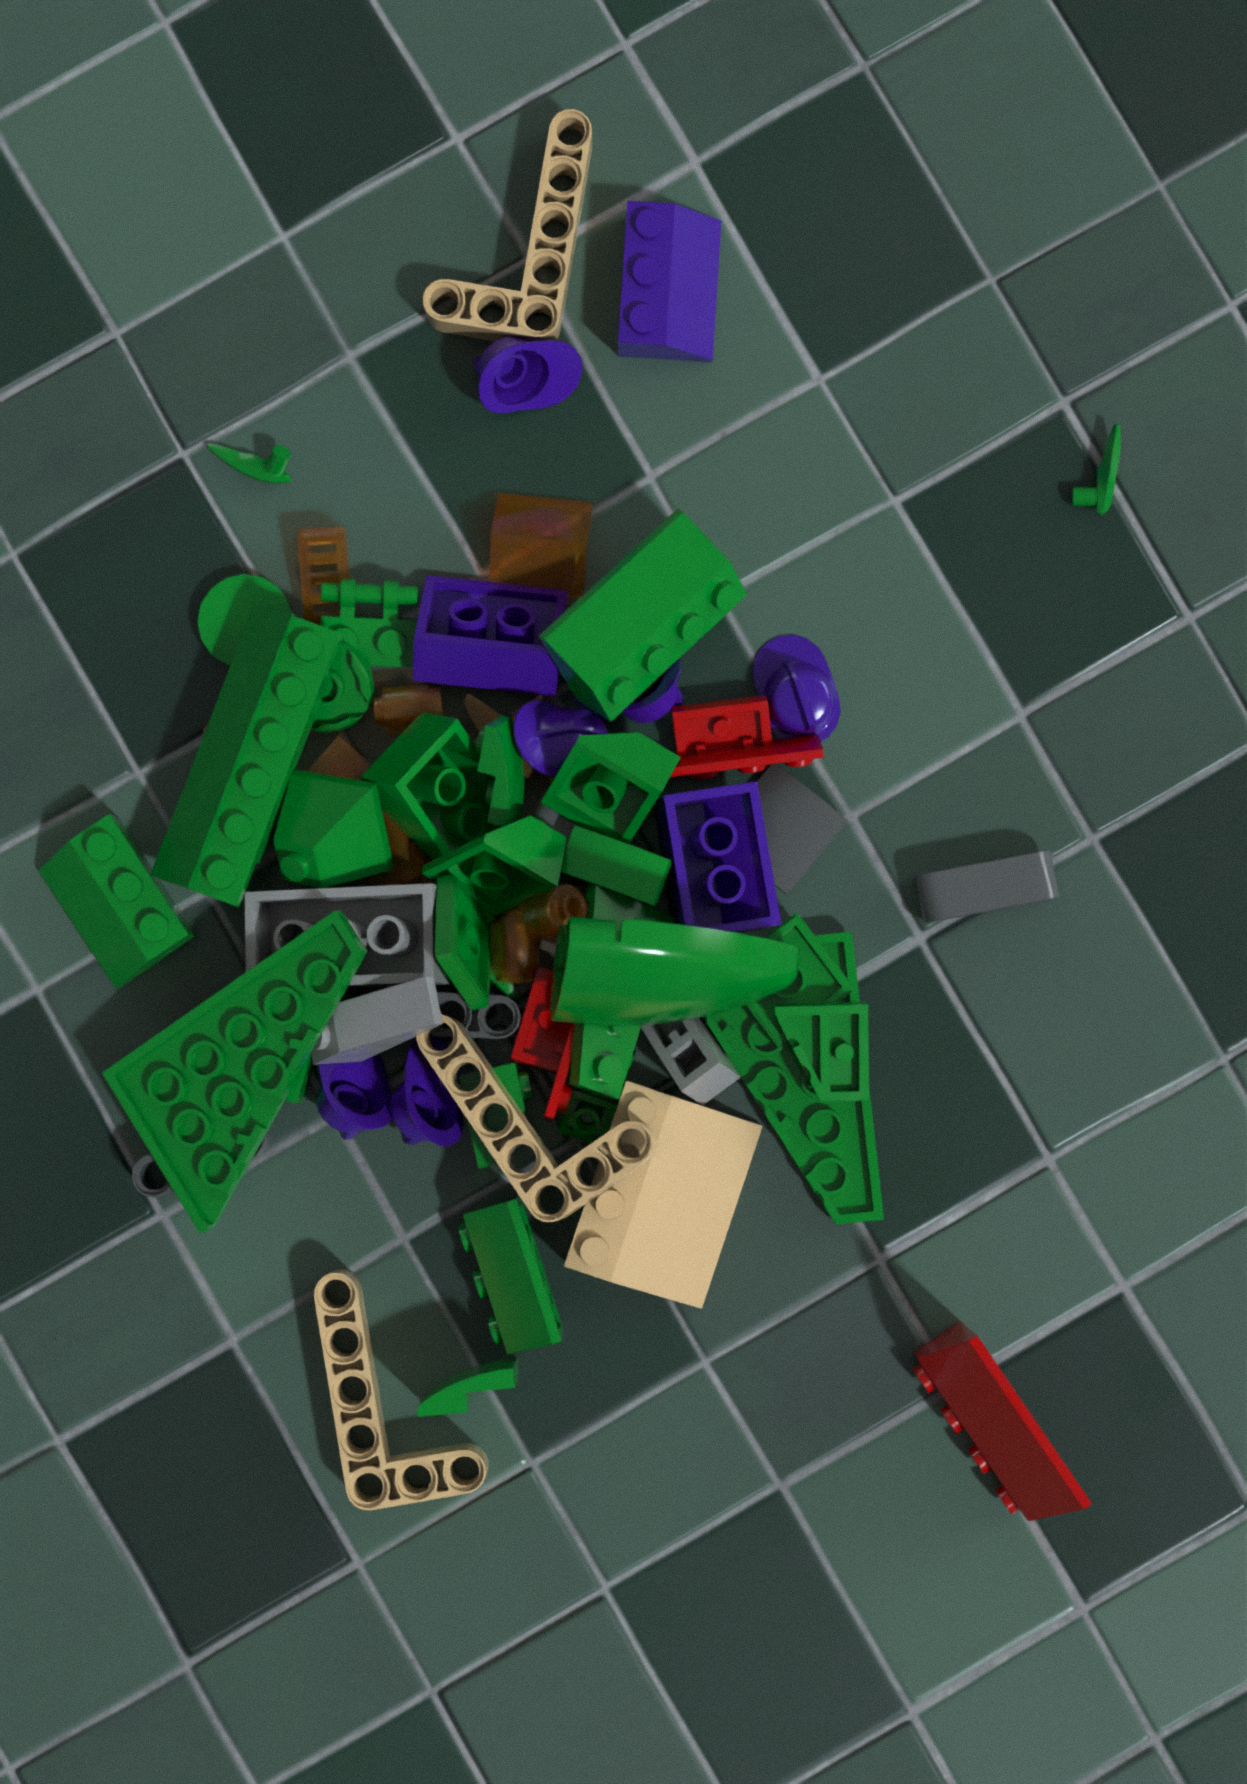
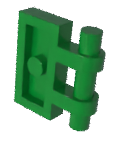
[321,578,418,668]

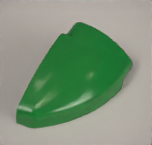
[551,916,800,1027]

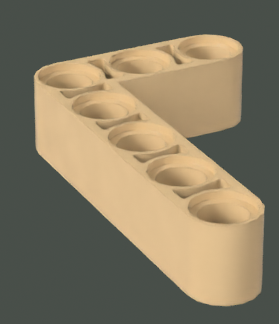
[423,109,592,342]
[416,1014,657,1222]
[314,1269,489,1510]

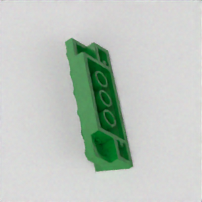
[150,605,342,908]

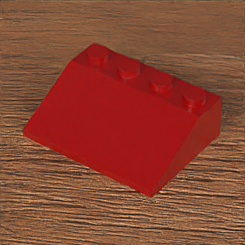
[912,1320,1092,1521]

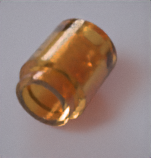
[373,683,443,735]
[516,884,587,940]
[490,910,539,983]

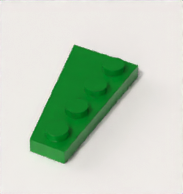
[569,884,675,1100]

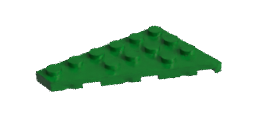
[102,910,367,1234]
[702,931,884,1225]

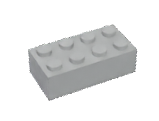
[245,883,450,988]

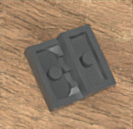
[757,764,848,895]

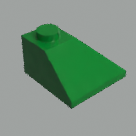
[540,732,681,844]
[273,770,394,888]
[422,815,567,916]

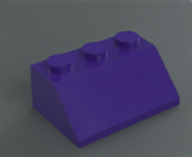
[618,201,722,362]
[413,575,568,697]
[653,781,781,933]

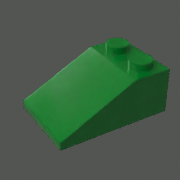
[360,712,523,860]

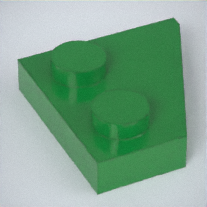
[772,1001,869,1102]

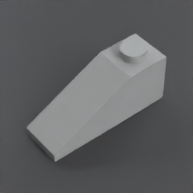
[311,976,443,1065]
[641,1018,741,1105]

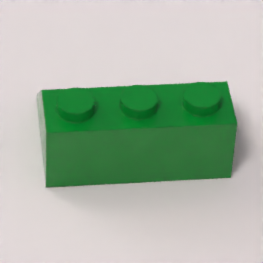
[38,814,197,989]
[458,1195,564,1354]

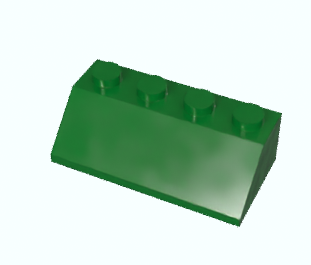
[539,509,747,722]

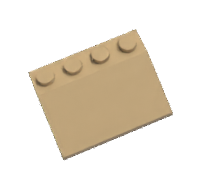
[564,1080,763,1309]

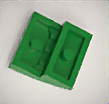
[417,1357,519,1417]

